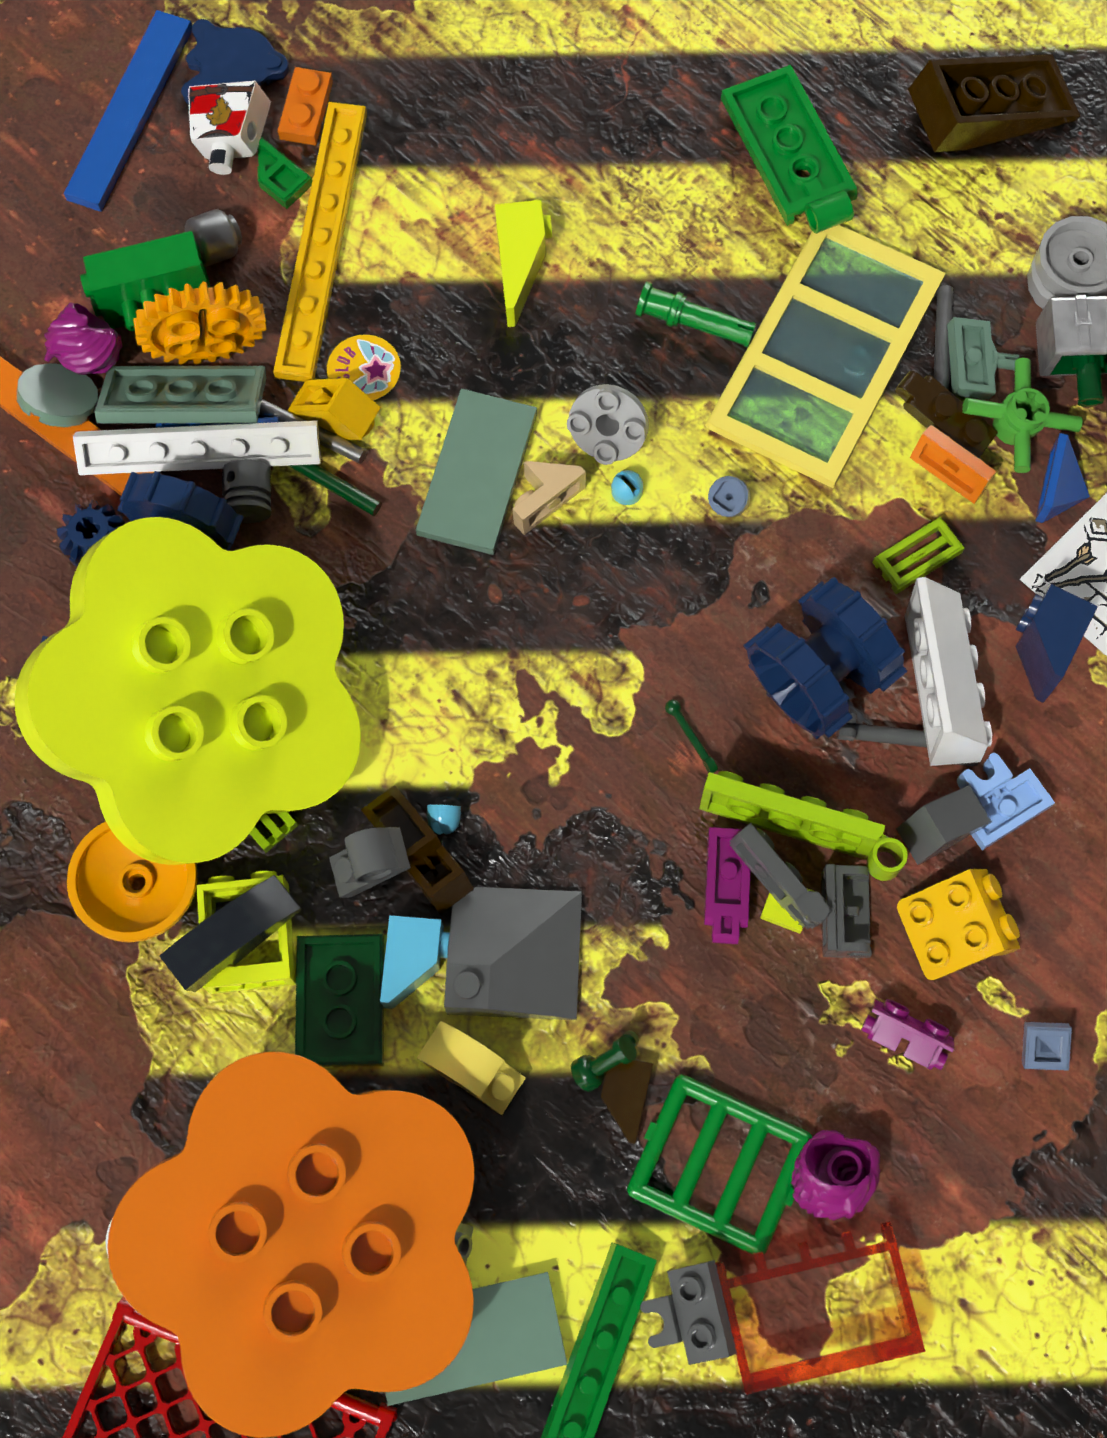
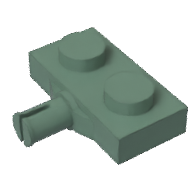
[947,317,1019,400]

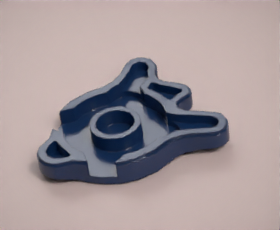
[181,19,289,104]

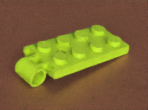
[699,771,908,881]

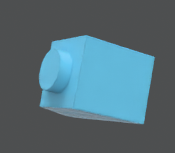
[380,915,450,1009]

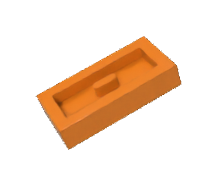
[278,67,333,146]
[910,425,997,504]

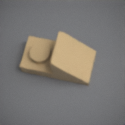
[513,461,586,535]

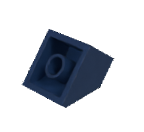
[1015,584,1098,703]

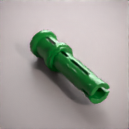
[635,281,756,347]

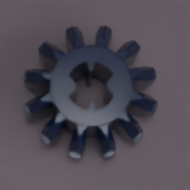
[57,500,126,566]

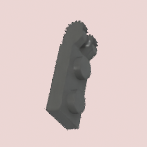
[729,823,830,929]

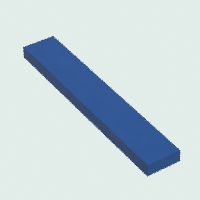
[64,10,192,212]

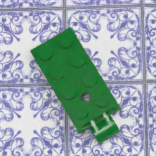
[721,65,858,234]

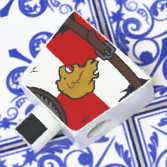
[188,81,271,175]

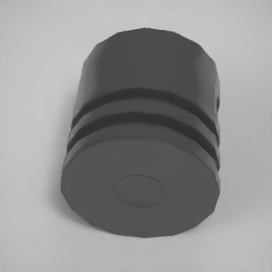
[222,459,271,523]

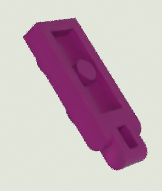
[704,827,750,944]

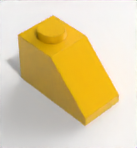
[287,378,381,440]

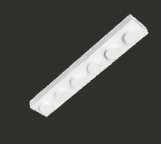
[73,420,321,475]

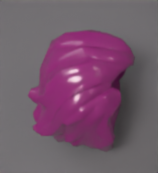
[44,303,123,375]
[791,1130,880,1221]

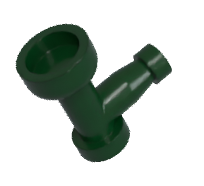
[571,1031,639,1092]

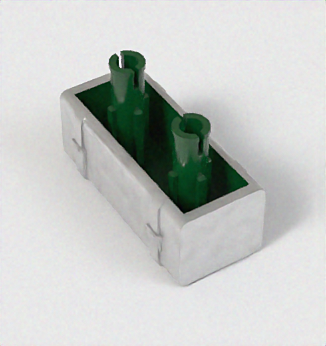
[1036,295,1107,407]

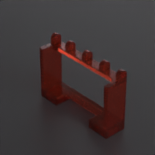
[715,1221,926,1395]

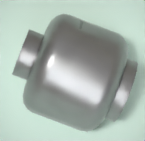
[185,209,242,266]

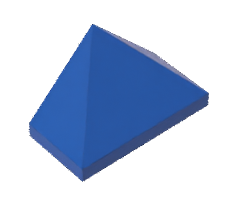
[1035,433,1090,523]

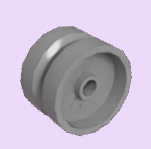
[1027,216,1107,309]

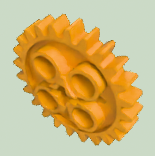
[133,282,266,365]

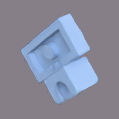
[957,753,1055,850]

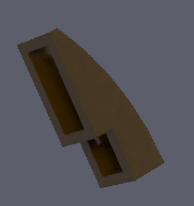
[361,785,474,914]

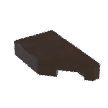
[601,1059,653,1145]

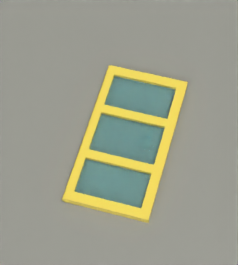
[705,225,946,488]

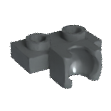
[640,1260,737,1365]

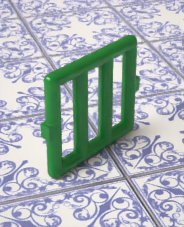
[627,1074,812,1257]

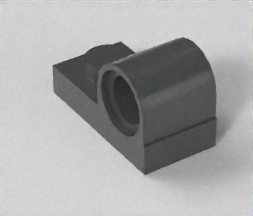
[329,827,410,898]

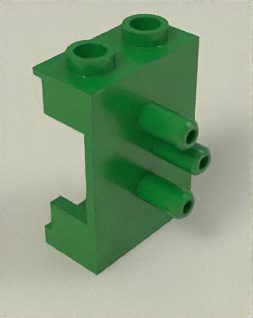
[80,231,211,331]

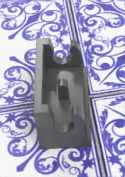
[821,864,871,958]

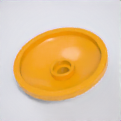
[67,821,197,942]

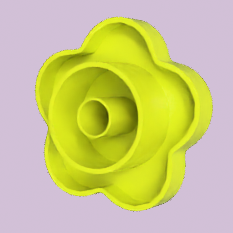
[15,517,361,865]

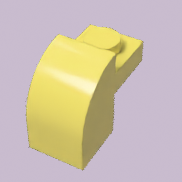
[417,1021,526,1115]

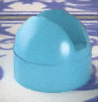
[611,470,643,505]
[427,805,461,835]

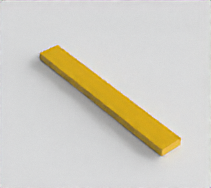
[273,102,367,382]

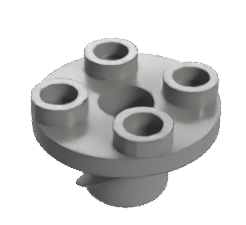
[566,384,649,465]

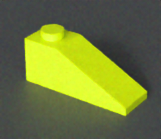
[495,200,552,327]

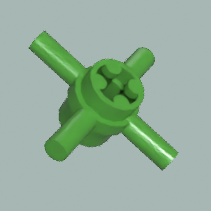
[962,358,1083,473]

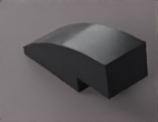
[159,875,302,992]

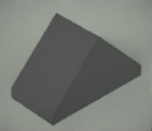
[896,785,992,865]

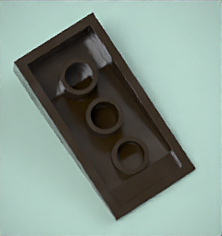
[908,54,1080,152]

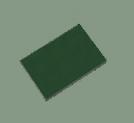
[295,934,384,1067]

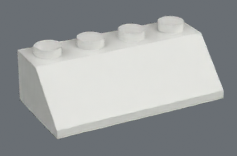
[905,577,992,766]

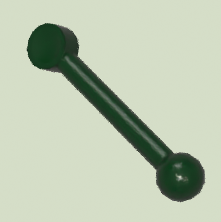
[665,699,718,773]

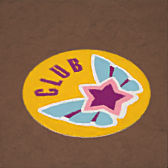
[327,335,401,400]

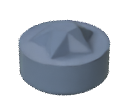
[708,476,750,517]

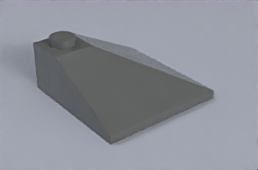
[444,887,582,1020]

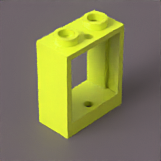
[196,871,296,994]

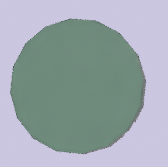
[16,363,98,427]

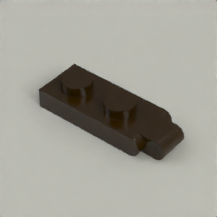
[895,370,998,458]

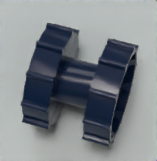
[117,471,244,551]
[743,577,907,739]

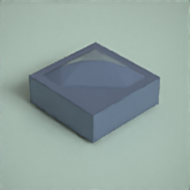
[1022,1022,1072,1070]

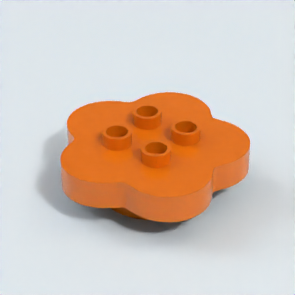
[108,1052,474,1438]

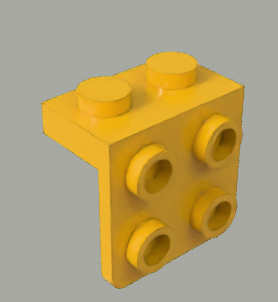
[897,869,1021,980]

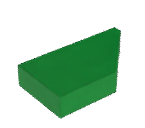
[258,137,312,209]

